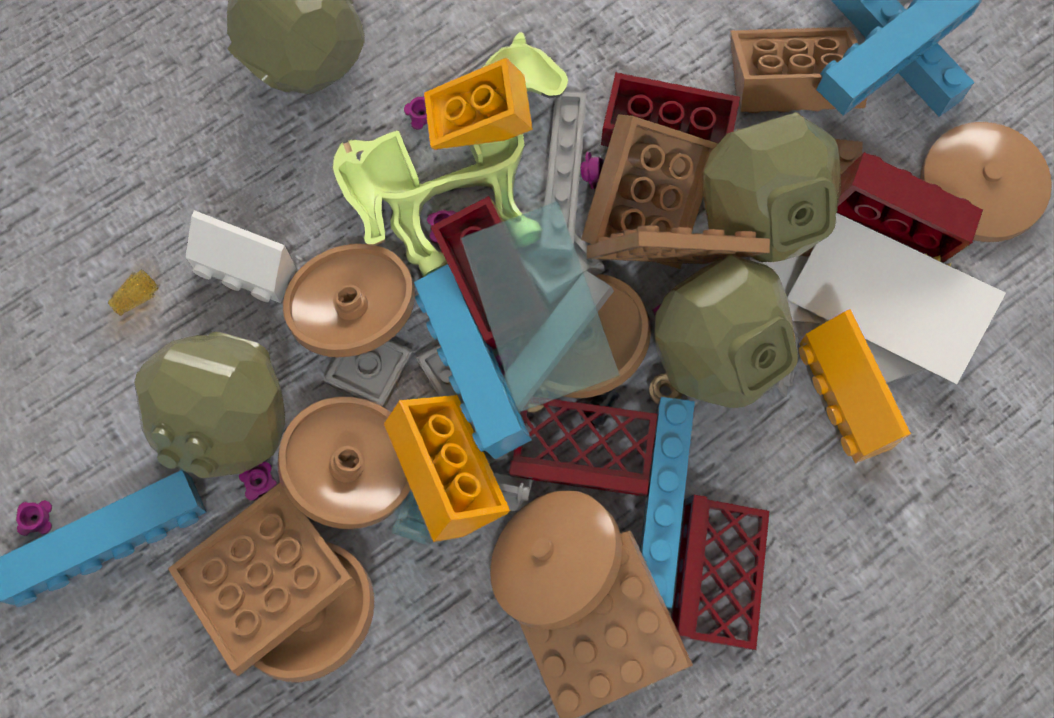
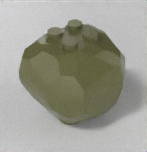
[227,0,365,94]
[703,112,841,262]
[655,255,798,408]
[134,331,286,478]

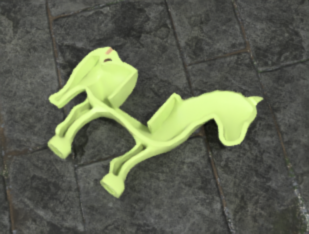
[333,32,568,277]

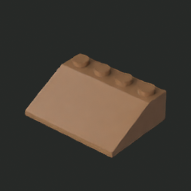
[730,27,867,113]
[581,114,718,269]

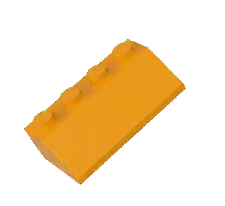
[799,309,911,463]
[384,395,510,542]

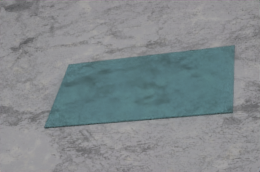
[461,201,620,412]

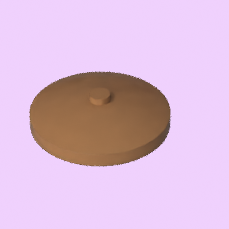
[920,122,1052,242]
[283,244,415,357]
[518,274,651,398]
[277,397,411,529]
[490,491,622,630]
[253,542,374,682]

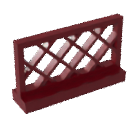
[509,396,658,497]
[671,494,770,650]

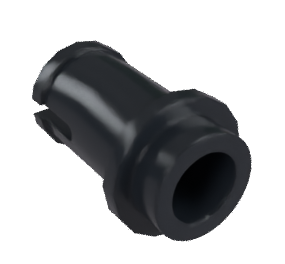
[580,389,620,428]

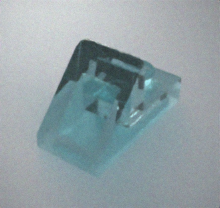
[392,492,432,545]

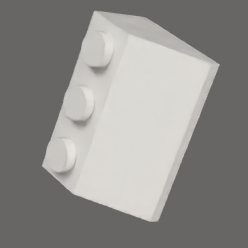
[186,210,297,303]

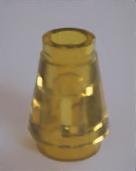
[108,269,159,316]

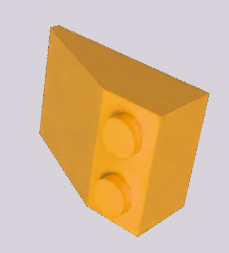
[424,58,533,150]

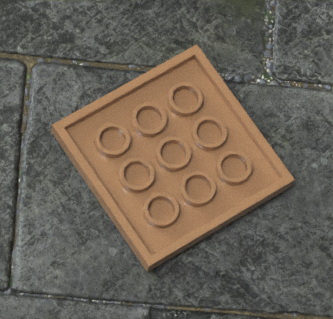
[587,226,770,265]
[168,482,356,676]
[519,531,693,718]

